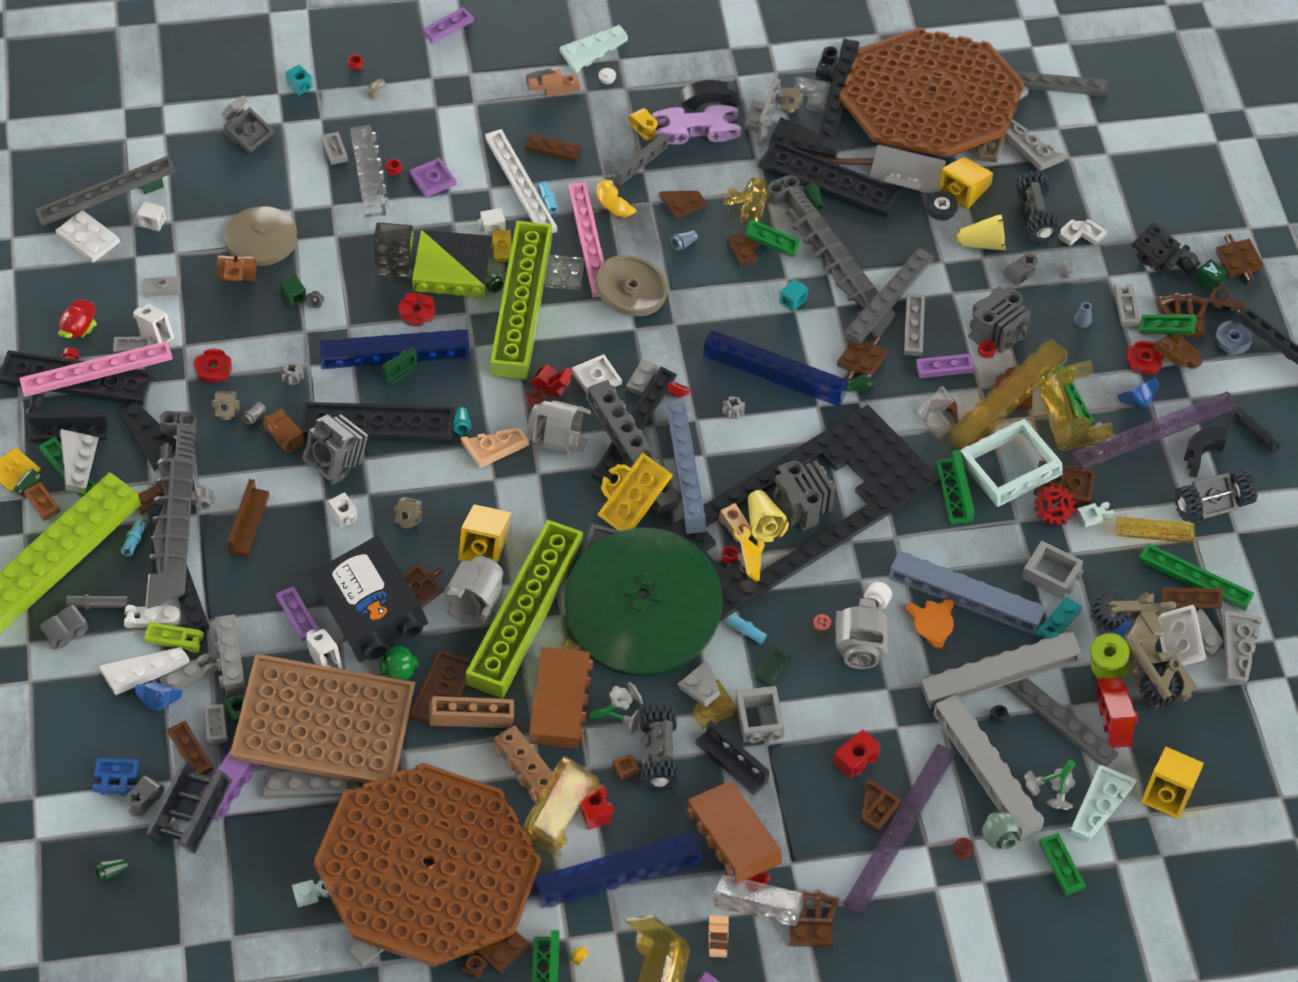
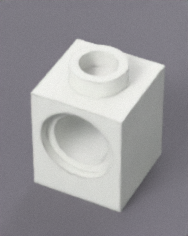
[136,202,166,231]
[478,208,506,236]
[328,492,358,528]

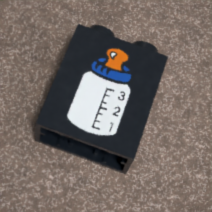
[309,535,429,663]

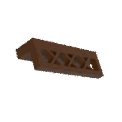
[227,479,270,558]

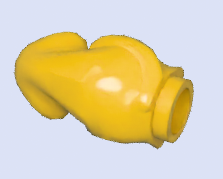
[595,180,637,219]

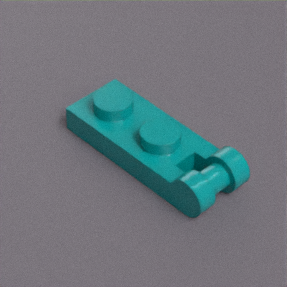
[1035,597,1083,640]

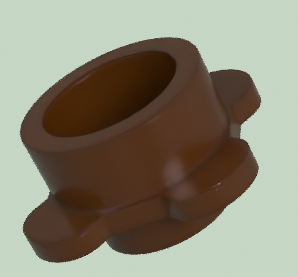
[463,955,487,978]

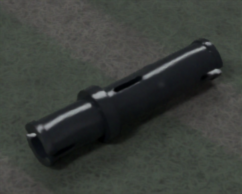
[1234,408,1281,453]

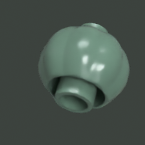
[982,812,1021,850]

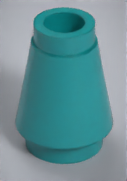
[453,407,472,435]

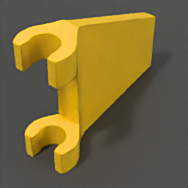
[734,526,764,582]

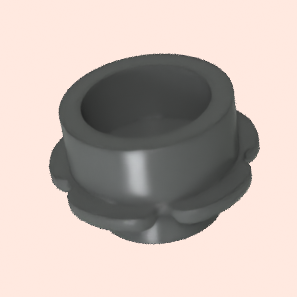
[306,291,324,308]

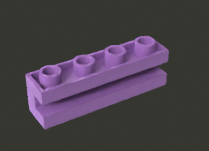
[196,751,260,821]

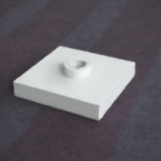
[571,354,622,393]

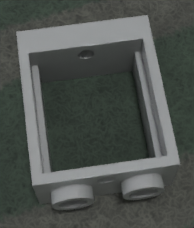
[1021,541,1084,599]
[735,686,785,743]

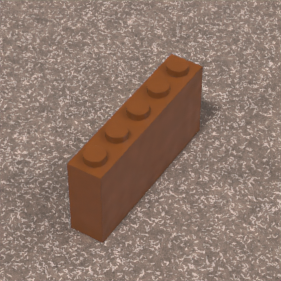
[529,647,593,749]
[687,781,782,883]

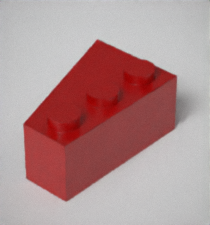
[1096,677,1138,748]

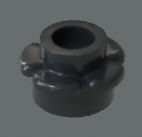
[989,705,1009,724]

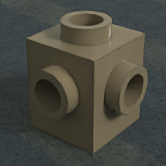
[778,87,803,112]
[212,391,240,420]
[393,497,423,528]

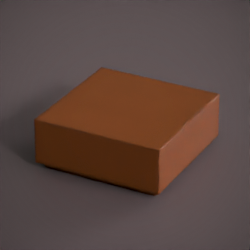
[612,753,640,780]

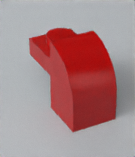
[530,364,573,397]

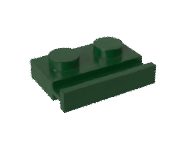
[382,347,418,387]

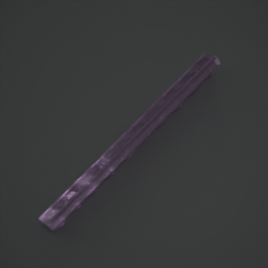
[1072,391,1238,471]
[844,744,956,915]

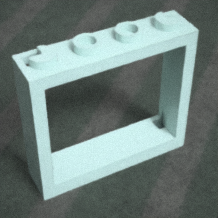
[960,419,1062,507]

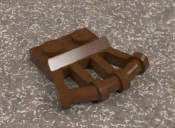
[1157,293,1209,338]
[780,889,841,947]

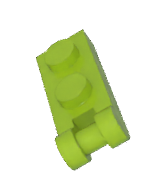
[144,622,204,653]

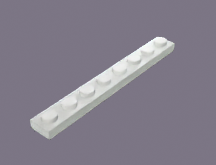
[485,129,557,233]

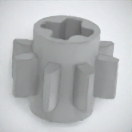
[280,362,304,385]
[722,396,745,420]
[191,485,215,509]

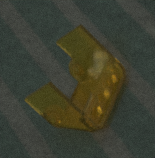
[1040,359,1113,451]
[524,757,601,858]
[626,914,690,982]

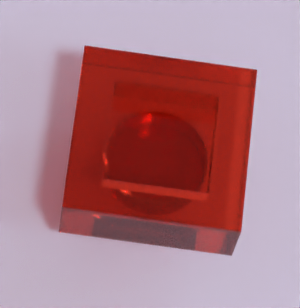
[525,388,549,411]

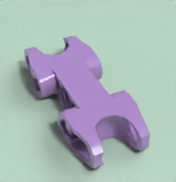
[653,105,741,144]

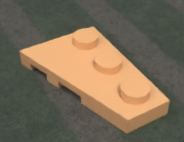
[461,428,529,468]

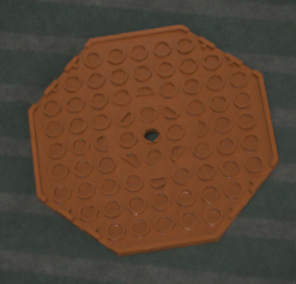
[840,28,1024,157]
[314,762,542,967]

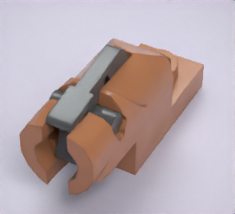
[526,68,580,96]

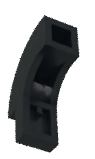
[679,80,739,110]
[1183,425,1228,478]

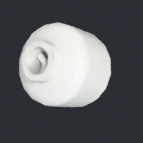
[864,582,892,611]

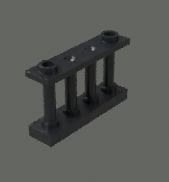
[146,761,232,854]

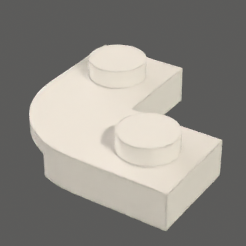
[1058,219,1107,246]

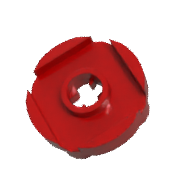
[398,293,435,327]
[1126,341,1164,374]
[194,349,232,383]

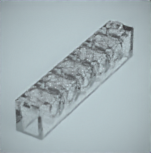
[350,125,389,218]

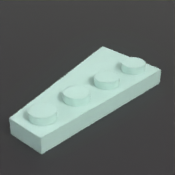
[560,25,628,74]
[1070,764,1138,841]

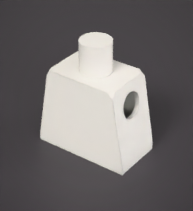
[133,304,174,344]
[306,629,343,669]

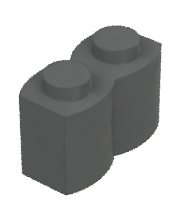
[40,605,89,650]

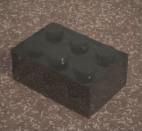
[373,222,415,277]

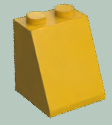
[939,157,993,210]
[458,505,511,564]
[1141,747,1204,819]

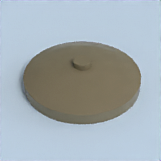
[225,206,297,266]
[596,255,668,316]

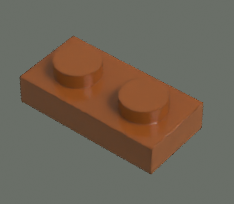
[23,482,60,521]

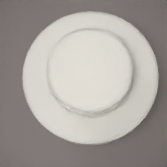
[599,68,616,84]

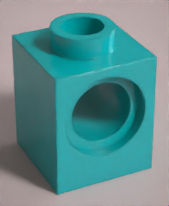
[285,64,313,96]
[779,279,808,312]

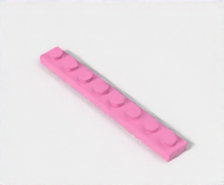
[568,182,604,298]
[19,341,173,397]

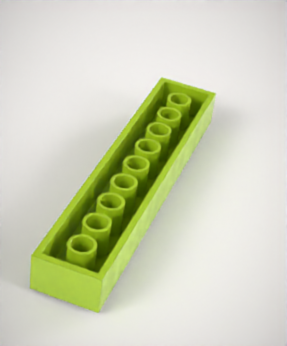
[490,221,552,380]
[0,472,141,634]
[466,519,583,699]

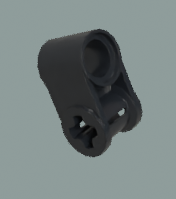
[816,46,838,80]

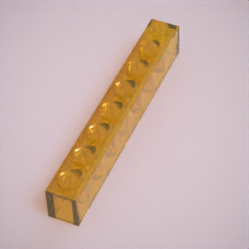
[949,338,1068,450]

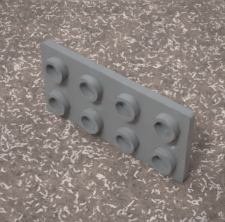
[744,72,780,145]
[870,145,946,194]

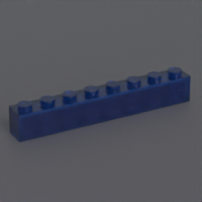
[319,329,470,369]
[703,330,848,407]
[534,831,702,908]

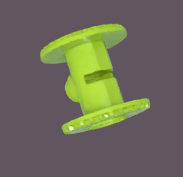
[1090,633,1130,679]

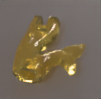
[723,177,767,223]

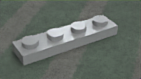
[904,293,925,357]

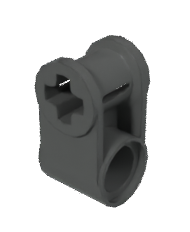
[1003,254,1038,286]
[126,775,164,817]

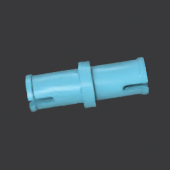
[537,182,558,214]
[120,519,147,557]
[727,613,767,645]

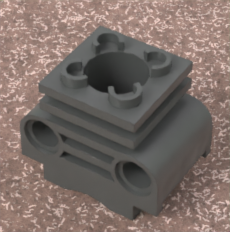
[968,285,1031,353]
[302,414,368,485]
[773,460,836,531]

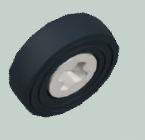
[926,192,958,221]

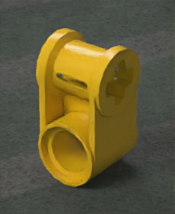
[628,108,657,141]

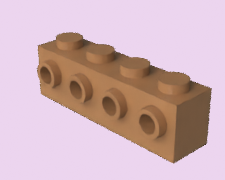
[430,696,514,728]
[494,725,562,806]

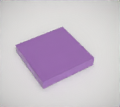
[409,158,457,198]

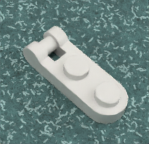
[124,605,181,628]

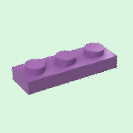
[422,7,473,44]
[916,354,975,378]
[276,586,319,642]

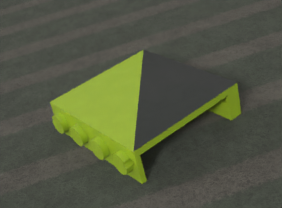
[412,230,493,297]

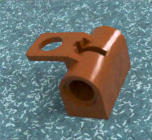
[217,255,257,281]
[263,409,304,452]

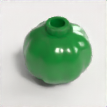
[380,646,418,681]

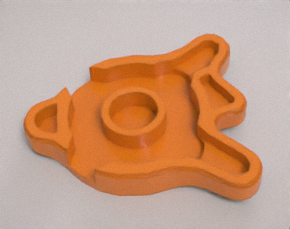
[905,599,954,649]

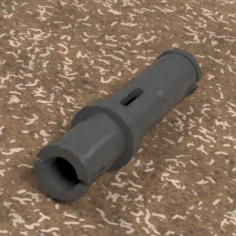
[66,594,128,610]

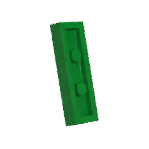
[744,219,800,257]
[1139,315,1197,335]
[1039,833,1086,896]

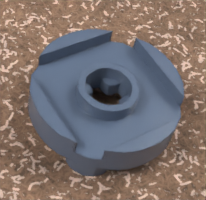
[1215,321,1253,356]

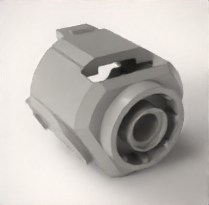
[527,401,591,454]
[444,556,503,623]
[836,598,888,669]

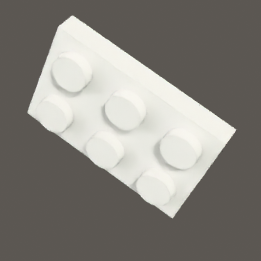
[55,210,120,263]
[1158,605,1206,666]

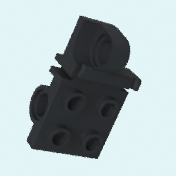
[1131,221,1201,275]

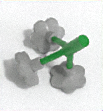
[590,682,643,735]
[1025,760,1075,810]

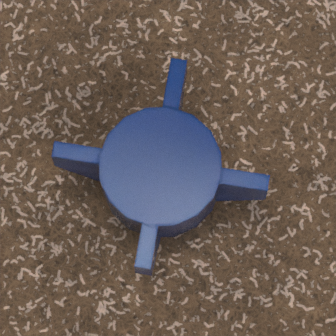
[1117,378,1159,408]
[135,680,183,710]

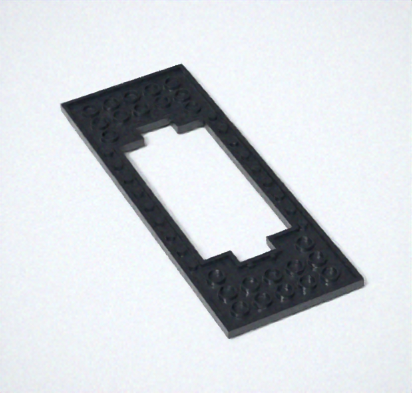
[663,405,941,622]

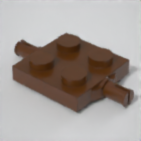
[1215,234,1263,284]
[837,335,887,382]
[403,563,444,608]

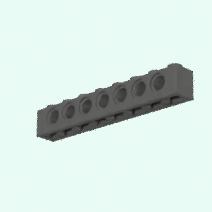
[586,380,681,516]

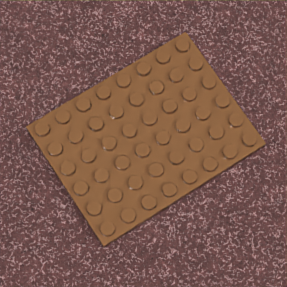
[230,654,415,783]

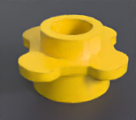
[570,944,589,965]

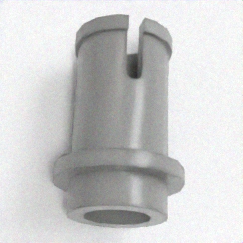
[242,402,266,425]

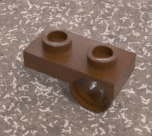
[1209,286,1247,313]

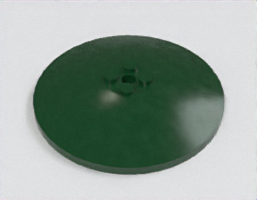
[564,528,722,676]

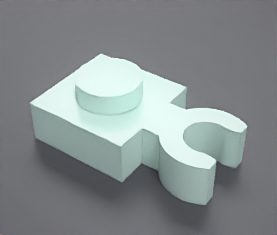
[1077,502,1114,527]
[292,880,330,907]

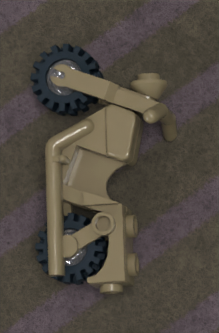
[1090,592,1197,709]

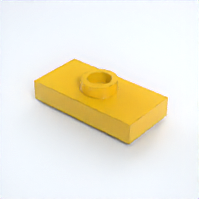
[493,230,512,262]

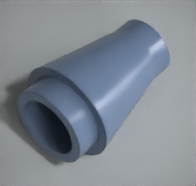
[670,230,698,251]
[1074,302,1092,328]

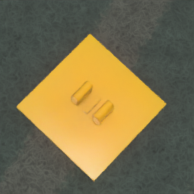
[0,447,41,492]

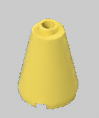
[957,215,1006,251]
[748,490,789,542]

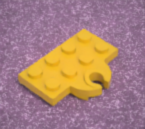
[597,452,673,531]

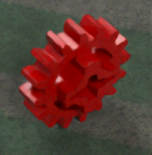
[1034,485,1076,527]

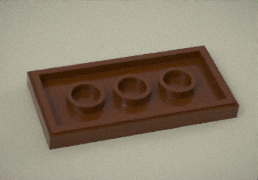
[409,650,472,730]

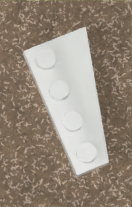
[99,647,190,695]

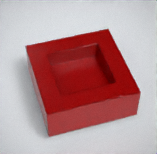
[667,381,691,398]

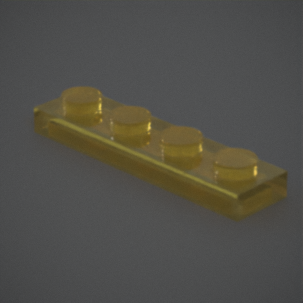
[1116,516,1195,543]

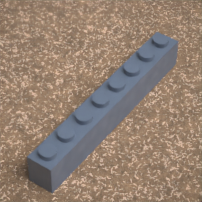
[666,402,706,534]
[889,551,1046,635]

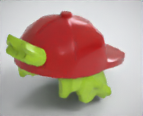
[57,299,97,339]

